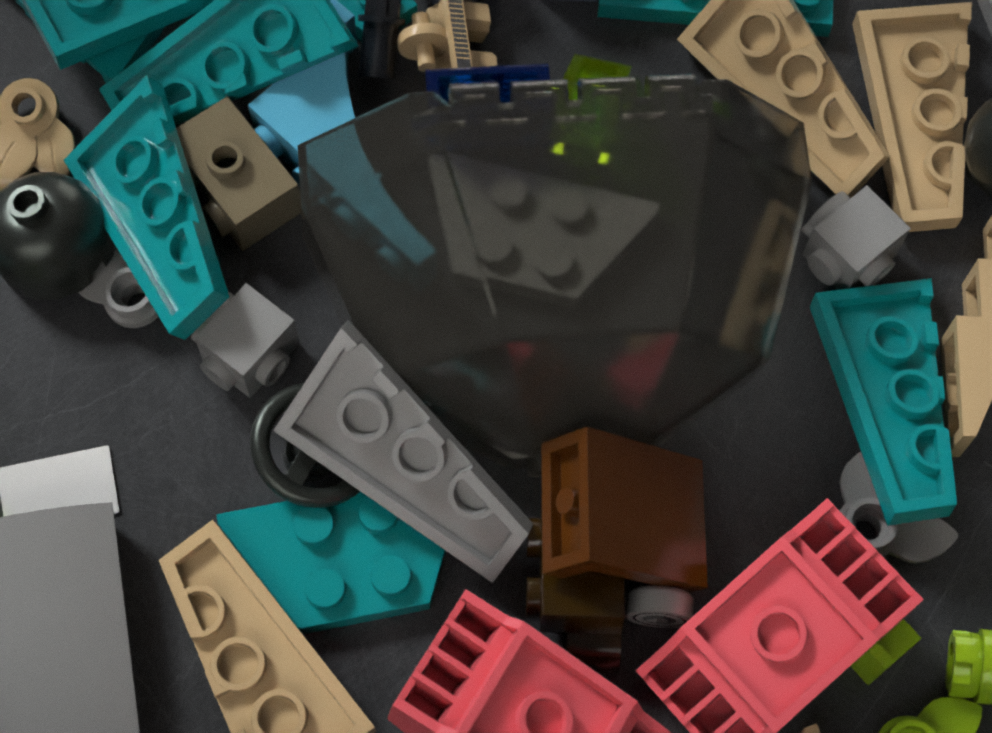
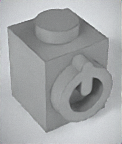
[801,186,911,290]
[191,283,300,398]

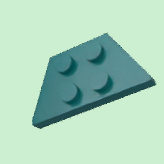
[216,492,447,634]

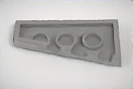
[273,320,533,583]

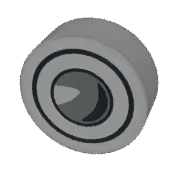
[626,586,694,628]

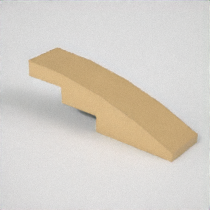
[941,216,992,457]

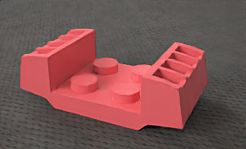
[636,498,924,733]
[387,589,671,733]

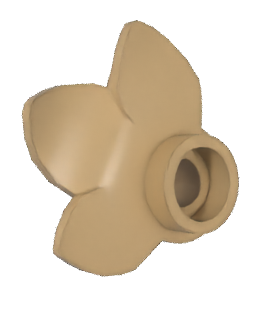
[0,78,76,191]

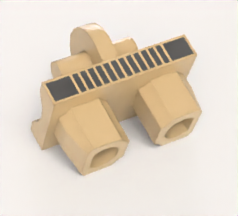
[397,0,499,106]

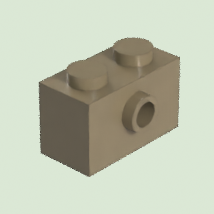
[176,96,303,252]

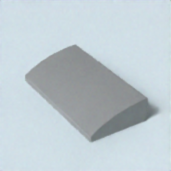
[0,502,140,733]

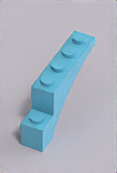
[248,0,439,289]

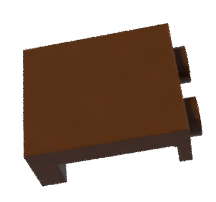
[541,426,708,593]

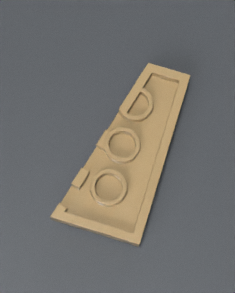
[677,0,890,198]
[852,2,972,232]
[159,519,376,733]

